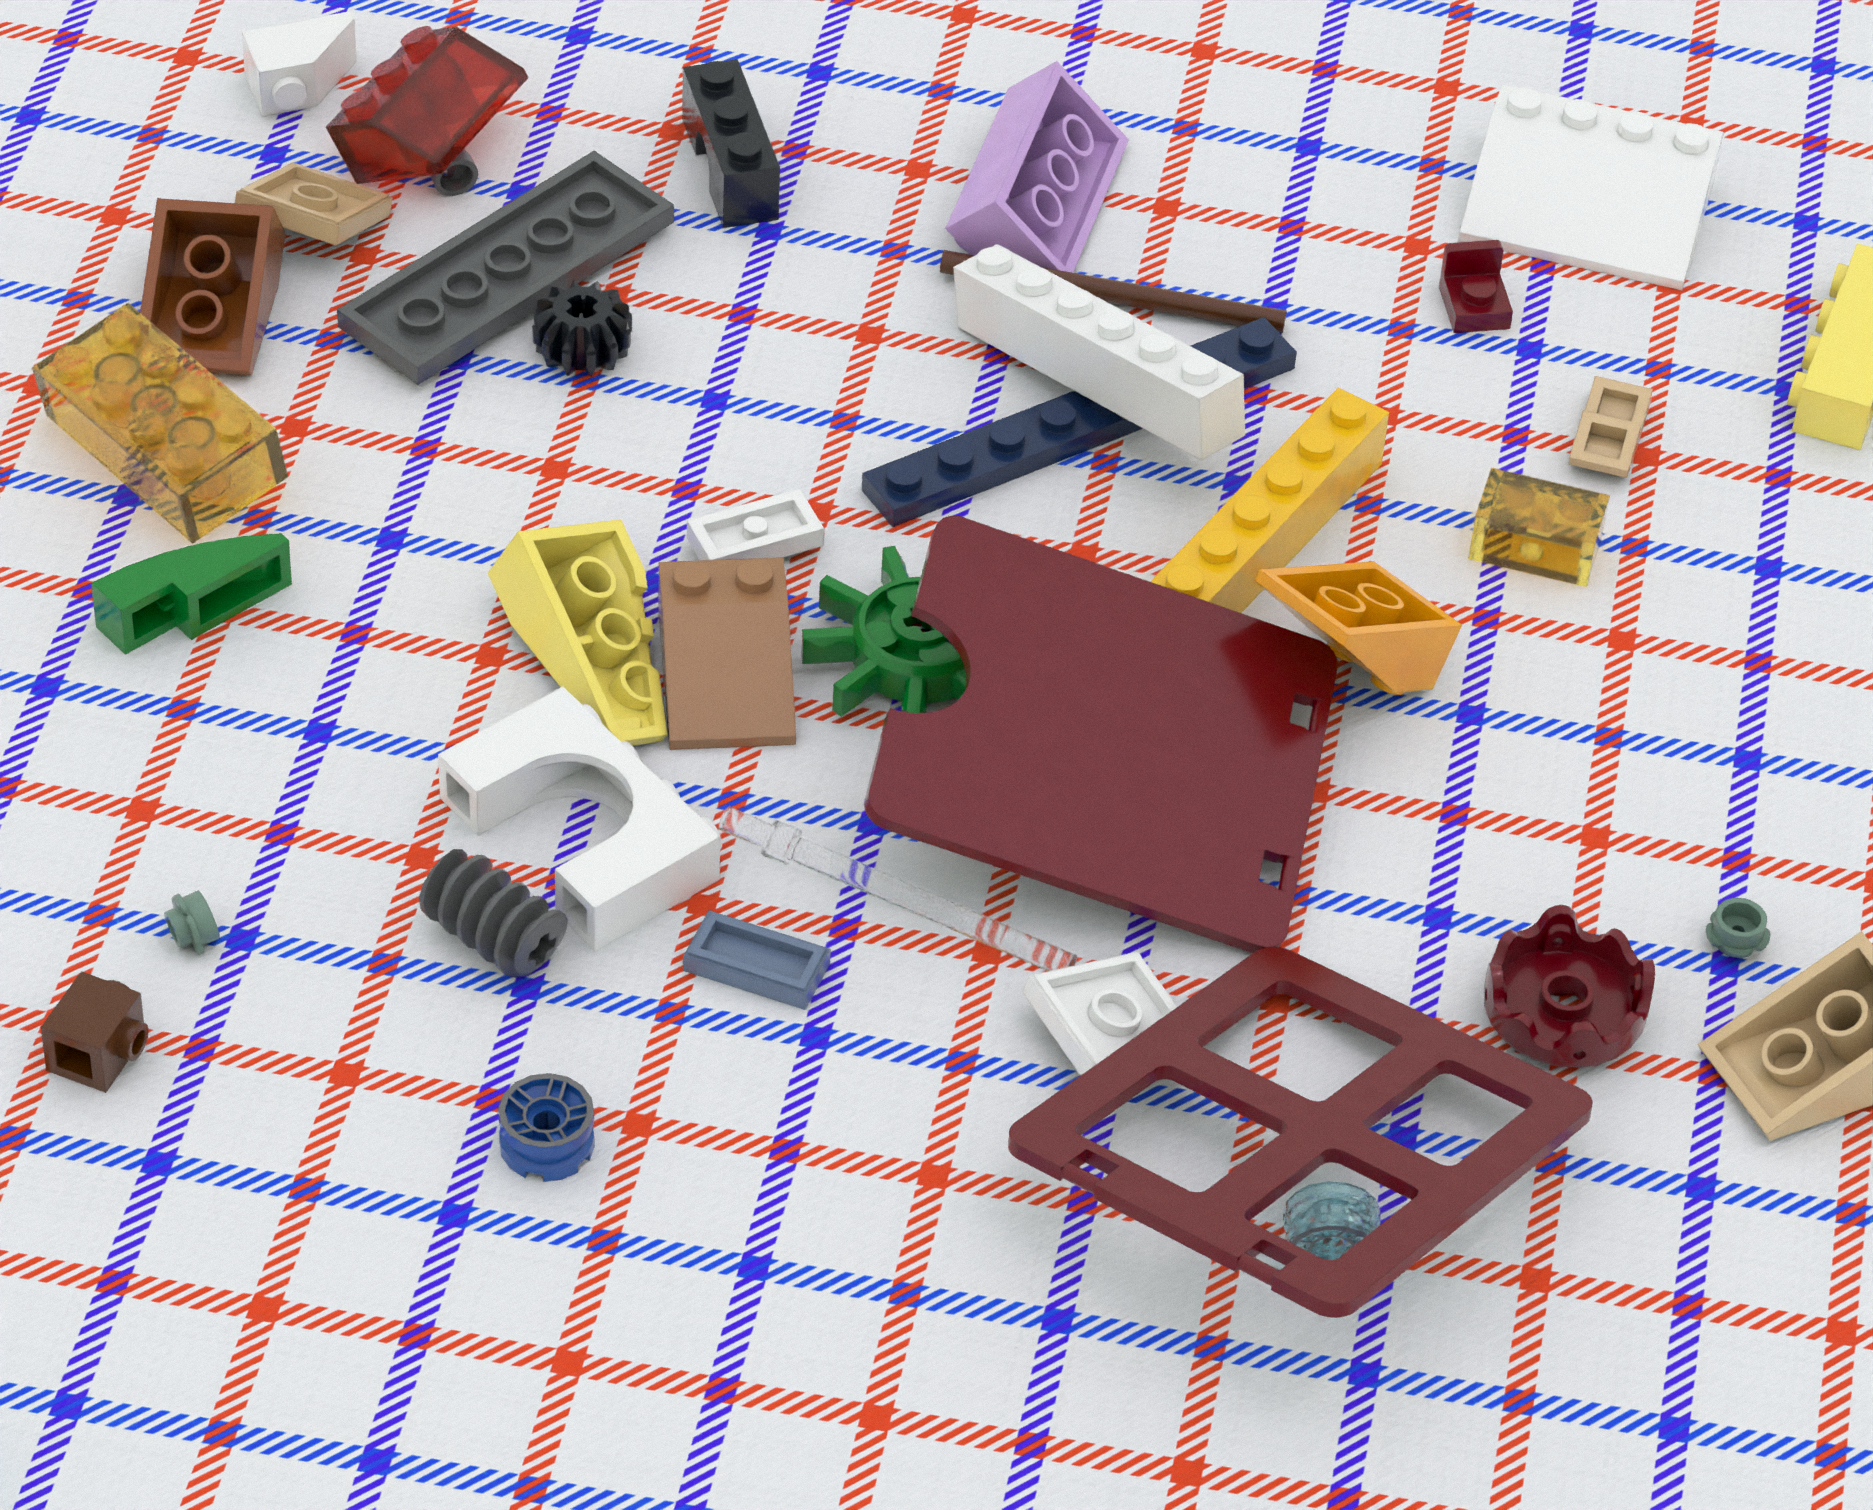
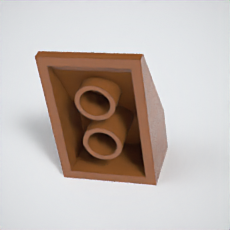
[133,198,286,376]

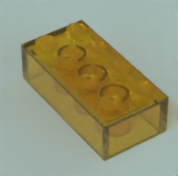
[32,303,288,544]

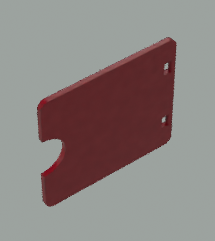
[864,516,1338,953]

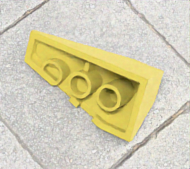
[488,519,667,746]

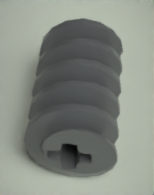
[419,849,568,978]

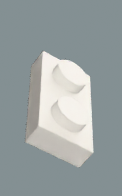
[687,489,824,560]

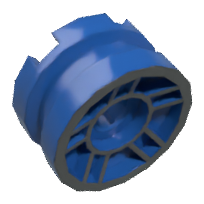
[498,1073,595,1182]

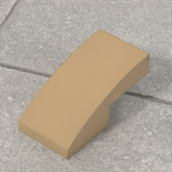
[1569,376,1653,478]

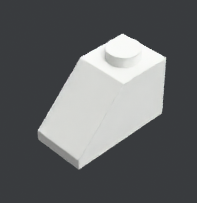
[242,11,357,117]

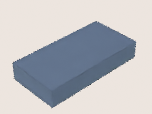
[683,910,831,1010]

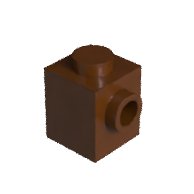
[41,971,149,1093]

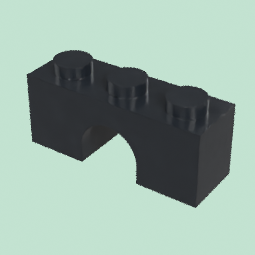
[682,59,780,228]

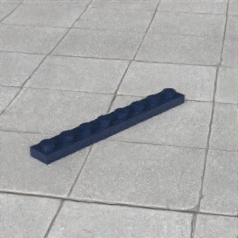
[861,317,1297,527]

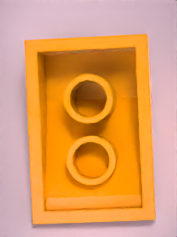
[1255,561,1462,695]

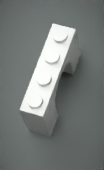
[438,686,722,951]

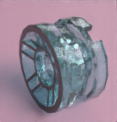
[1283,1181,1381,1260]

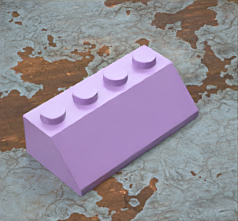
[945,61,1129,273]

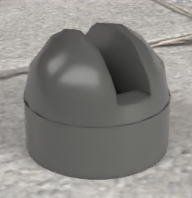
[429,145,478,196]

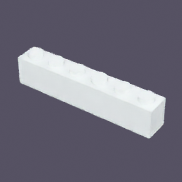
[953,244,1245,460]

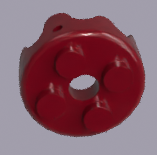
[1484,905,1655,1068]

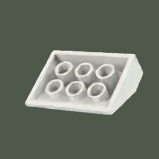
[1458,84,1724,290]

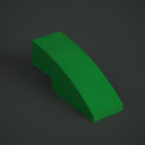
[91,533,292,655]

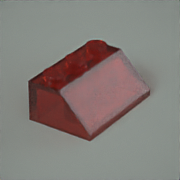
[326,26,529,184]

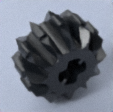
[532,280,632,378]

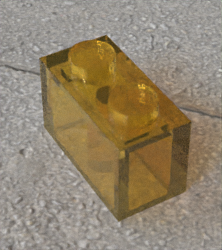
[1468,468,1610,587]

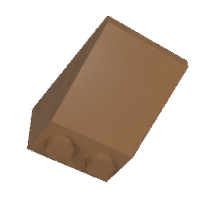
[658,557,796,750]

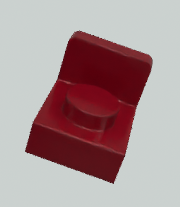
[1439,240,1513,333]

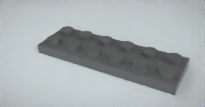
[337,151,674,385]

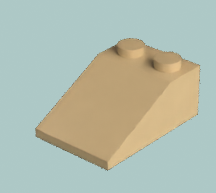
[1697,931,1873,1141]

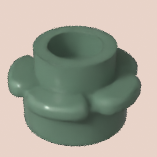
[164,890,220,954]
[1706,898,1771,958]

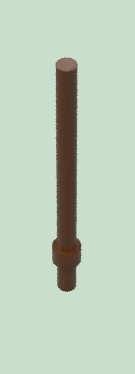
[940,250,1287,333]

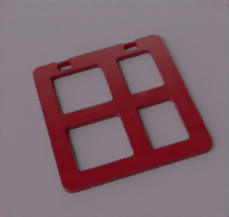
[1008,947,1593,1318]

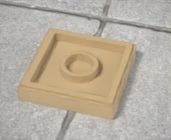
[235,162,393,246]

